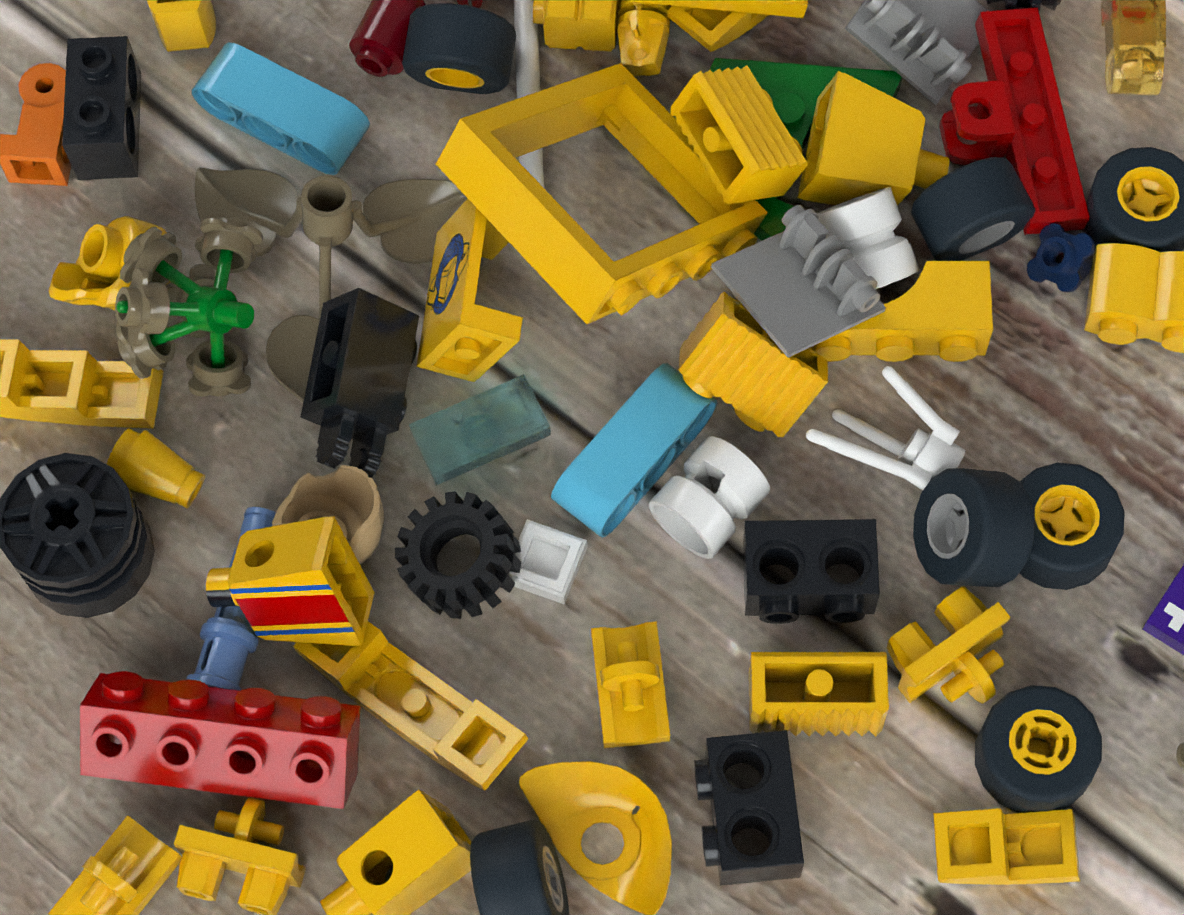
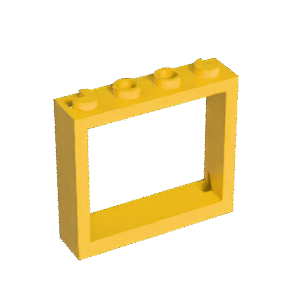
[436,63,768,324]

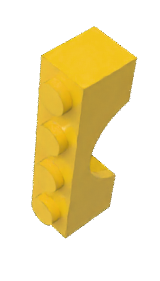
[736,261,993,362]

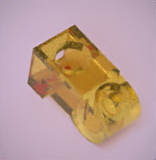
[1101,0,1166,95]

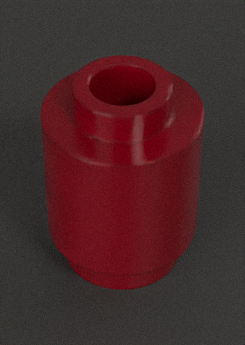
[349,0,426,77]

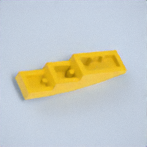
[0,339,164,429]

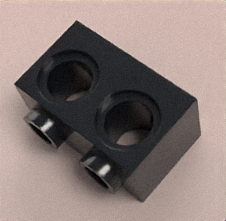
[62,36,141,180]
[743,519,880,624]
[694,730,804,886]

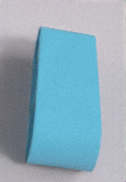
[192,42,370,175]
[551,363,717,538]

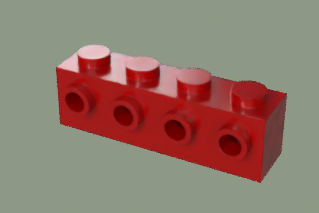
[80,671,361,809]

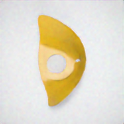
[519,761,672,915]

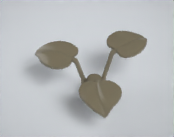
[195,167,467,402]

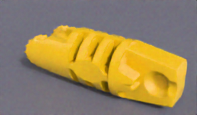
[617,0,671,77]

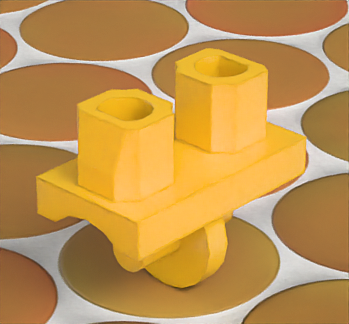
[886,586,1011,704]
[591,621,670,749]
[174,797,306,915]
[48,815,182,915]

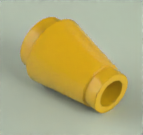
[106,428,205,508]

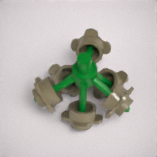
[115,217,263,397]

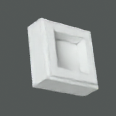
[508,519,587,605]

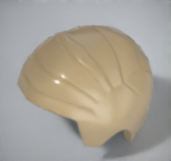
[272,465,385,565]

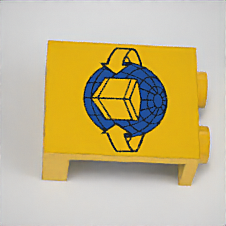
[416,198,523,382]

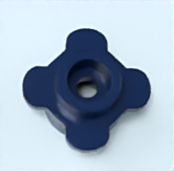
[1027,223,1095,293]

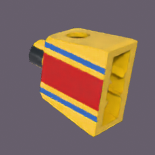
[206,516,375,646]

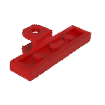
[939,7,1090,235]

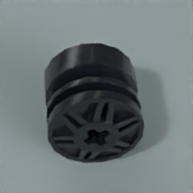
[0,453,155,618]

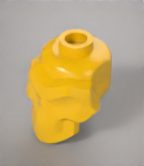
[48,216,170,311]

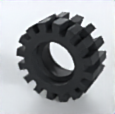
[395,491,521,619]

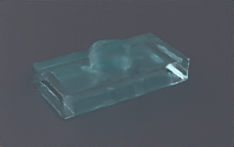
[409,374,551,485]

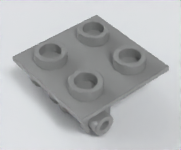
[845,0,988,105]
[711,205,886,358]

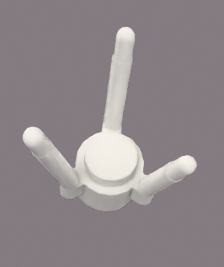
[806,366,966,490]

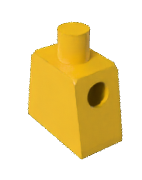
[797,71,950,206]
[320,789,472,915]

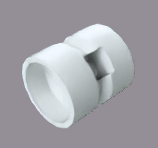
[817,187,920,289]
[649,436,770,559]

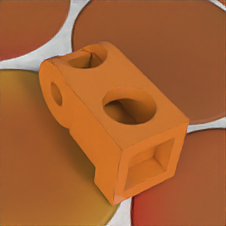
[0,63,71,186]

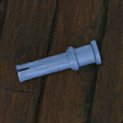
[186,507,276,691]

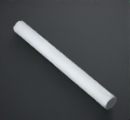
[513,0,544,188]

